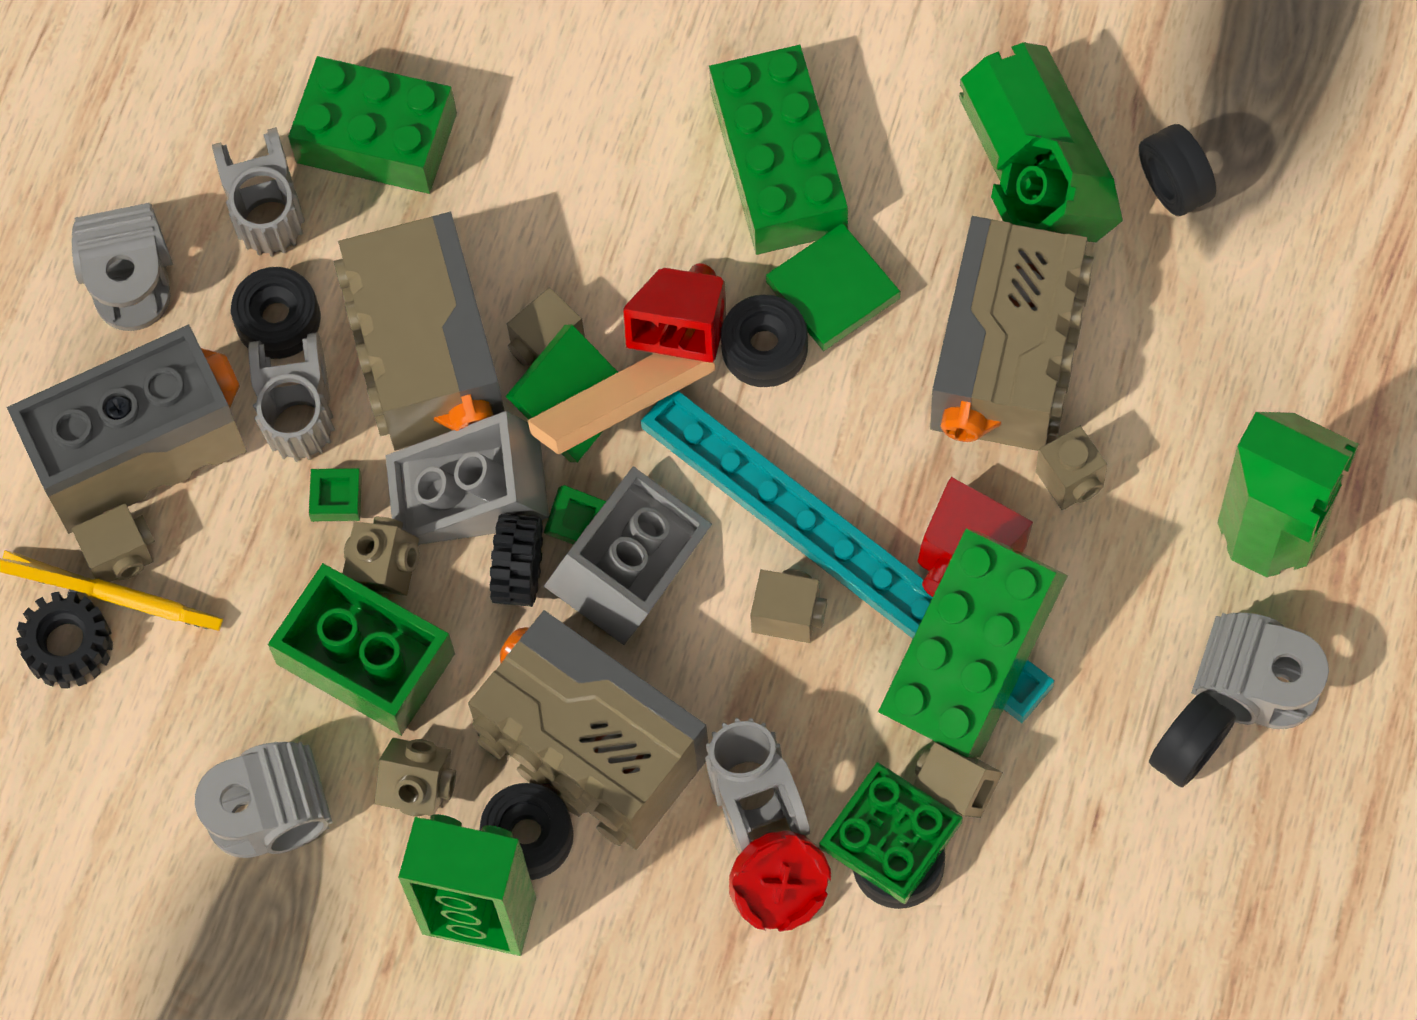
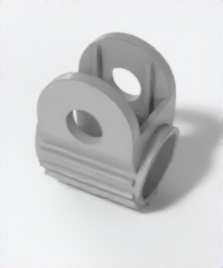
[212,127,305,257]
[72,203,173,331]
[248,332,335,462]
[1191,613,1329,729]
[705,718,810,854]
[195,742,333,858]

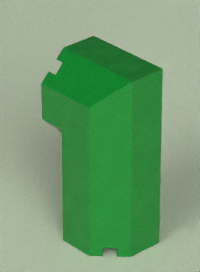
[959,42,1123,243]
[1217,412,1359,577]

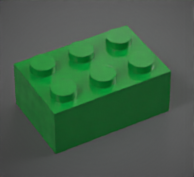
[288,56,457,194]
[268,563,455,736]

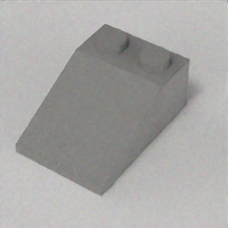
[386,411,549,545]
[544,466,712,645]

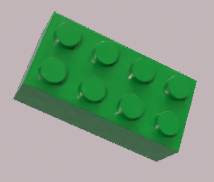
[709,44,848,255]
[878,528,1068,758]
[398,814,536,956]

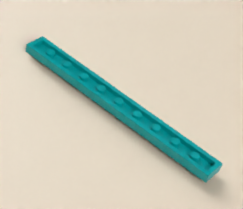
[641,391,1055,723]

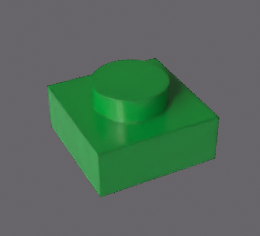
[309,468,362,522]
[544,485,606,545]

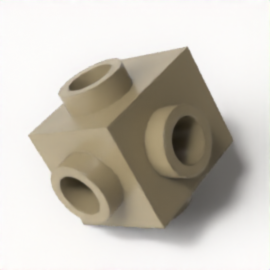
[342,516,419,596]
[374,737,456,816]

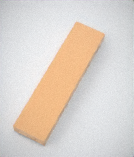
[528,353,715,454]

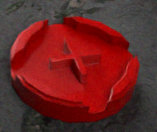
[729,830,831,932]

